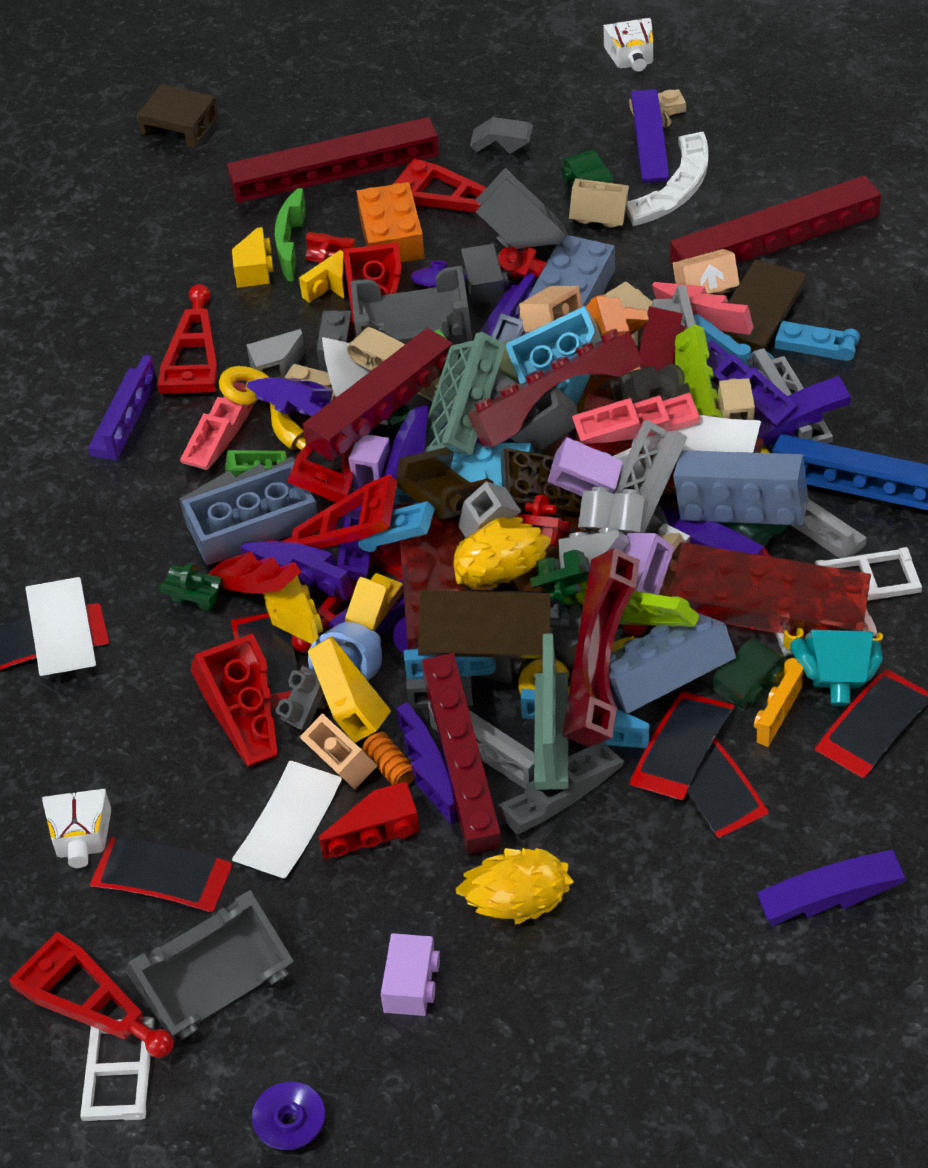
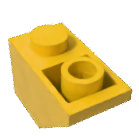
[232,227,274,288]

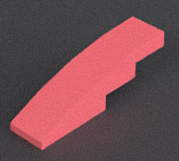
[652,282,754,335]
[180,382,254,470]
[572,393,700,444]

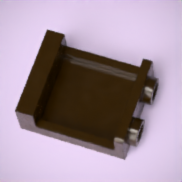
[137,84,219,147]
[396,447,493,519]

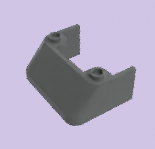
[476,168,568,249]

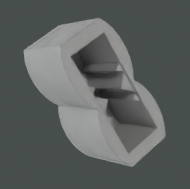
[578,487,648,535]

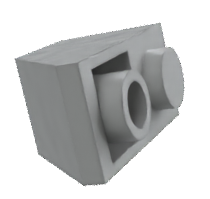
[247,329,305,378]
[458,481,521,538]
[559,527,629,569]

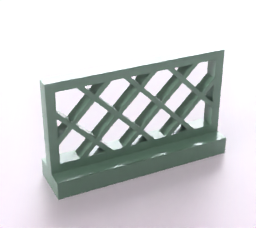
[424,332,506,456]
[534,634,569,790]

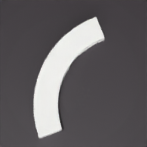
[626,132,708,226]

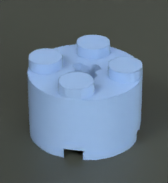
[308,622,382,681]

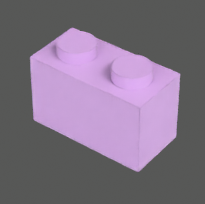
[349,434,390,492]
[548,437,623,496]
[623,533,675,595]
[381,933,440,1016]

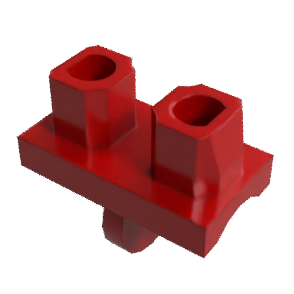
[305,232,355,264]
[498,246,546,281]
[515,495,571,547]

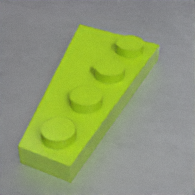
[674,324,722,418]
[575,582,700,627]

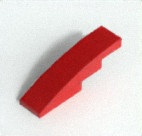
[208,551,301,593]

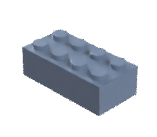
[527,235,615,307]
[673,450,808,525]
[181,462,317,566]
[609,612,736,714]

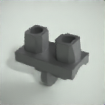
[276,666,328,731]

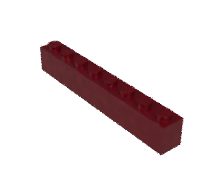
[227,117,439,203]
[670,175,881,266]

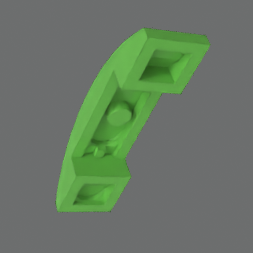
[275,189,306,281]

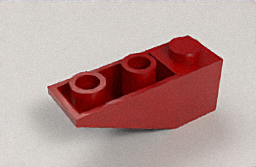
[319,781,420,859]

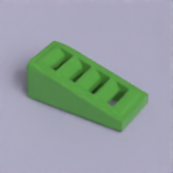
[225,450,287,477]

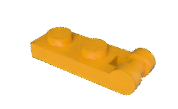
[754,658,803,747]

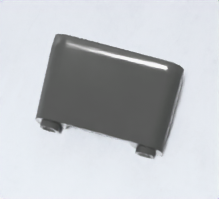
[350,266,473,345]
[125,890,294,1040]

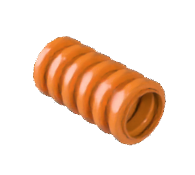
[362,731,414,785]

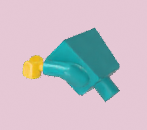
[783,628,883,706]

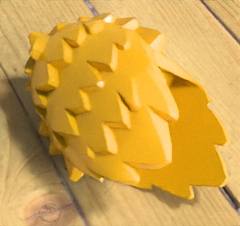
[453,517,551,590]
[456,848,574,924]

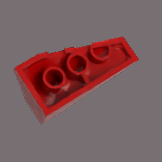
[343,242,402,338]
[191,633,278,768]

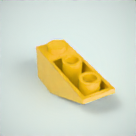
[263,576,323,644]
[308,636,391,743]

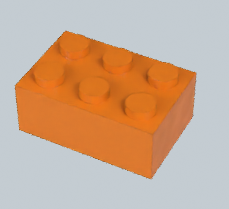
[356,182,425,263]

